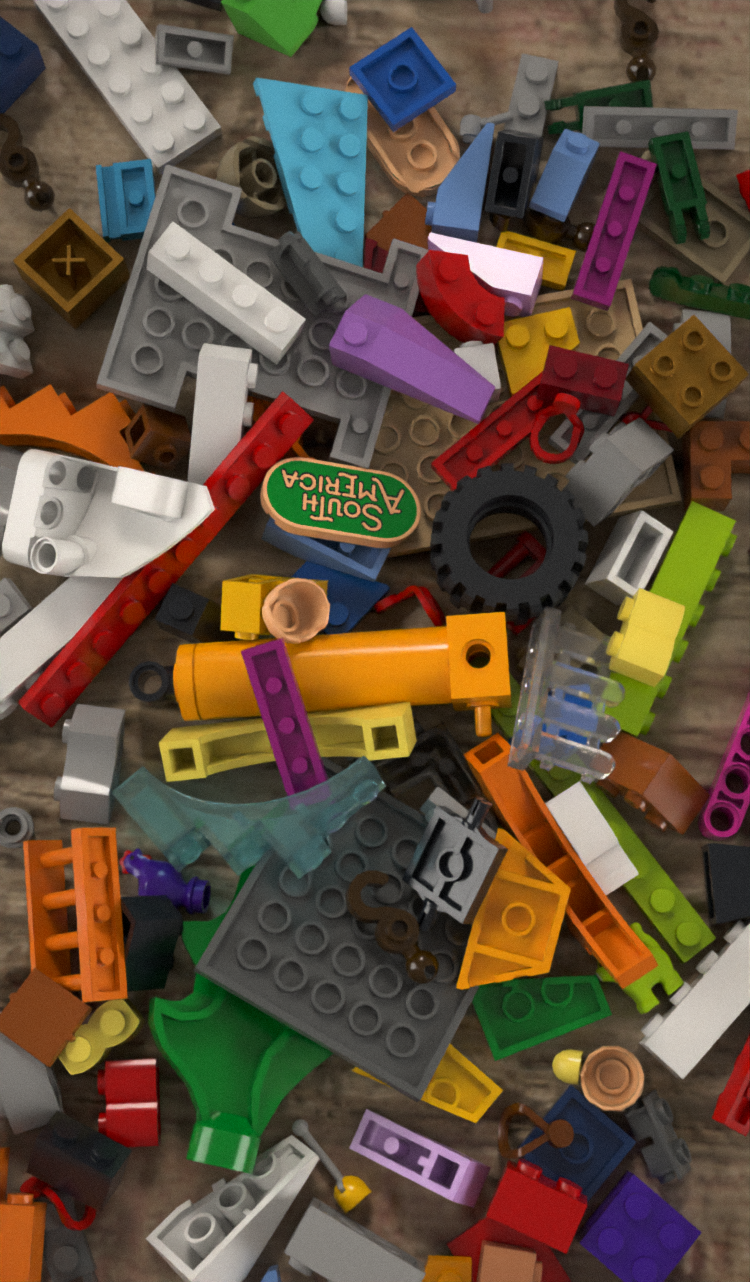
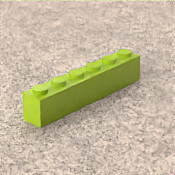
[594,501,737,738]

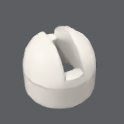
[320,0,347,25]

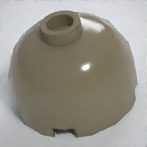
[216,136,287,219]

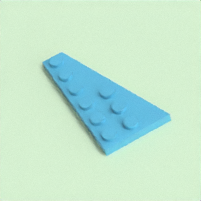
[253,77,368,267]

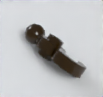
[613,0,659,82]
[0,113,55,212]
[489,200,595,252]
[345,870,439,984]

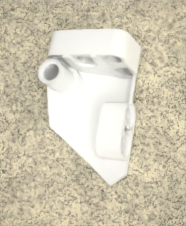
[2,449,215,578]

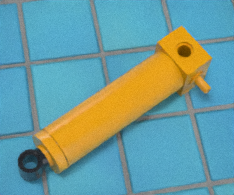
[129,612,512,737]

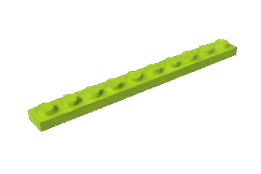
[463,614,716,964]

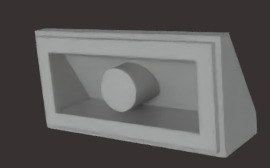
[155,24,234,75]

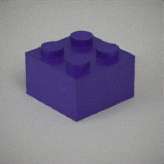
[574,1170,702,1282]

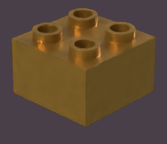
[13,208,130,329]
[626,314,749,439]

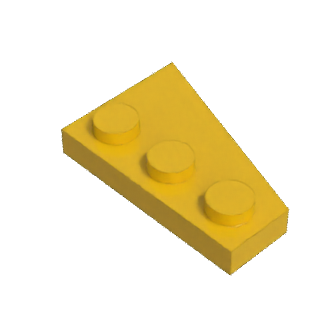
[352,1044,503,1123]

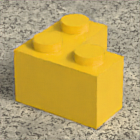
[220,574,328,640]

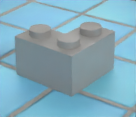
[561,417,674,527]

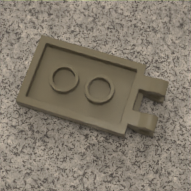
[636,150,750,285]

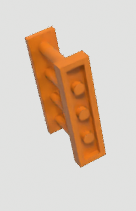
[23,827,128,1003]

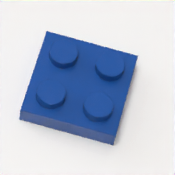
[349,27,456,132]

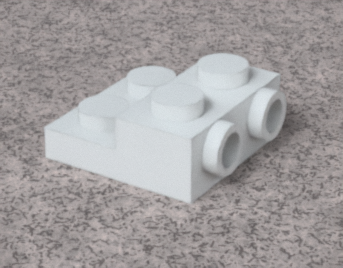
[0,284,35,379]

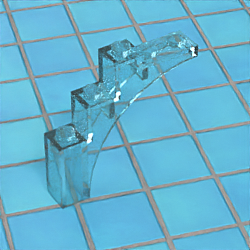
[111,756,386,880]

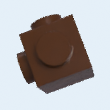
[125,403,191,471]

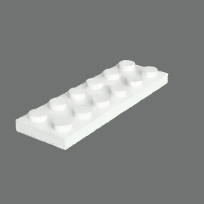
[33,0,222,174]

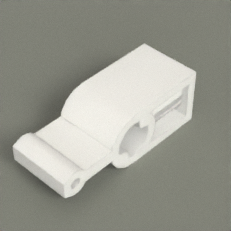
[545,781,639,895]

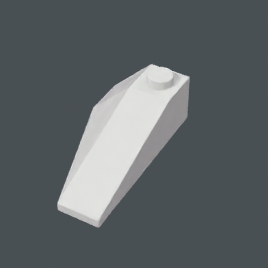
[146,1135,320,1282]

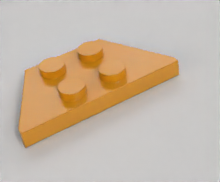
[456,828,571,990]

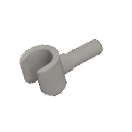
[459,111,513,144]

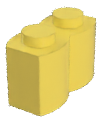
[606,588,685,687]
[58,998,145,1075]

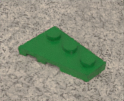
[471,975,612,1061]

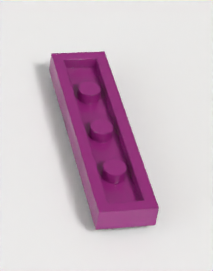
[571,151,657,311]
[241,637,334,812]

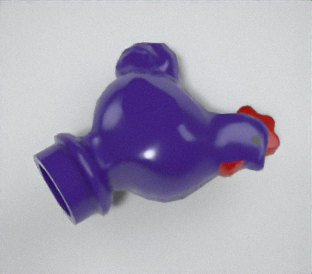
[119,848,211,915]

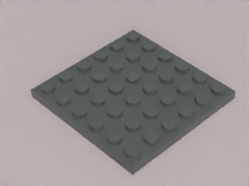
[194,757,480,1102]

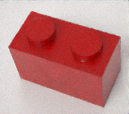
[486,1159,588,1254]

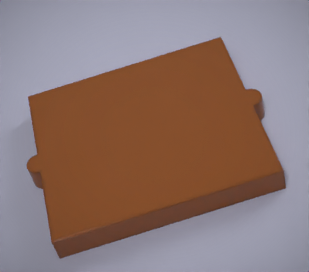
[365,192,432,252]
[0,968,92,1068]

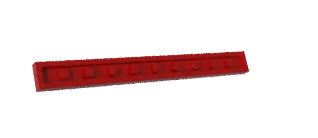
[18,391,314,728]

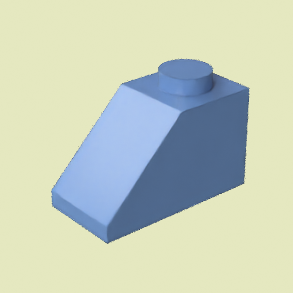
[529,129,600,222]

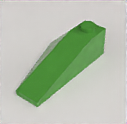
[221,0,325,57]

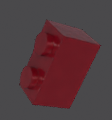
[536,345,629,417]

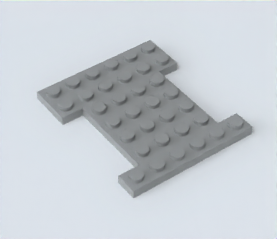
[96,164,429,469]

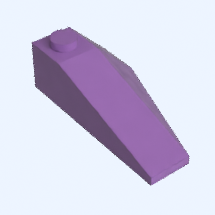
[329,294,495,424]

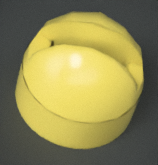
[552,1049,583,1085]

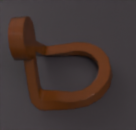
[497,1102,574,1159]

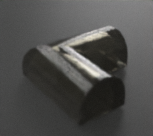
[373,722,484,807]

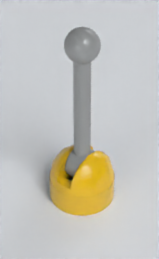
[292,1119,372,1214]

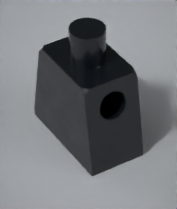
[701,843,750,925]

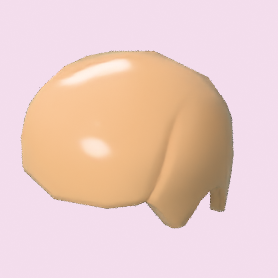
[262,578,330,644]
[580,1046,644,1111]

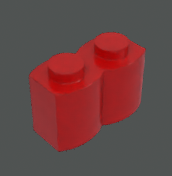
[97,1057,161,1148]

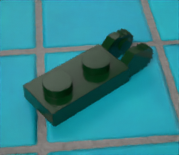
[544,79,653,134]
[648,131,710,245]
[648,265,750,320]

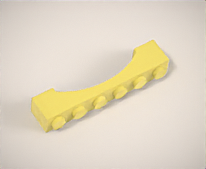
[159,702,417,782]

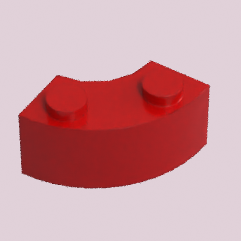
[416,250,505,345]

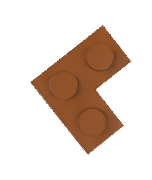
[682,421,750,511]
[586,728,710,835]

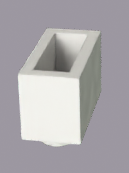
[585,510,673,605]

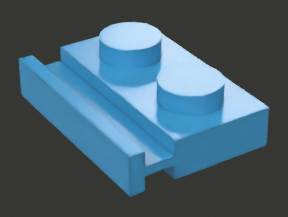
[96,159,156,243]

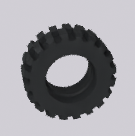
[430,463,588,626]

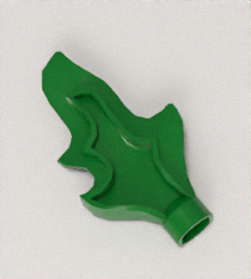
[148,802,333,1174]

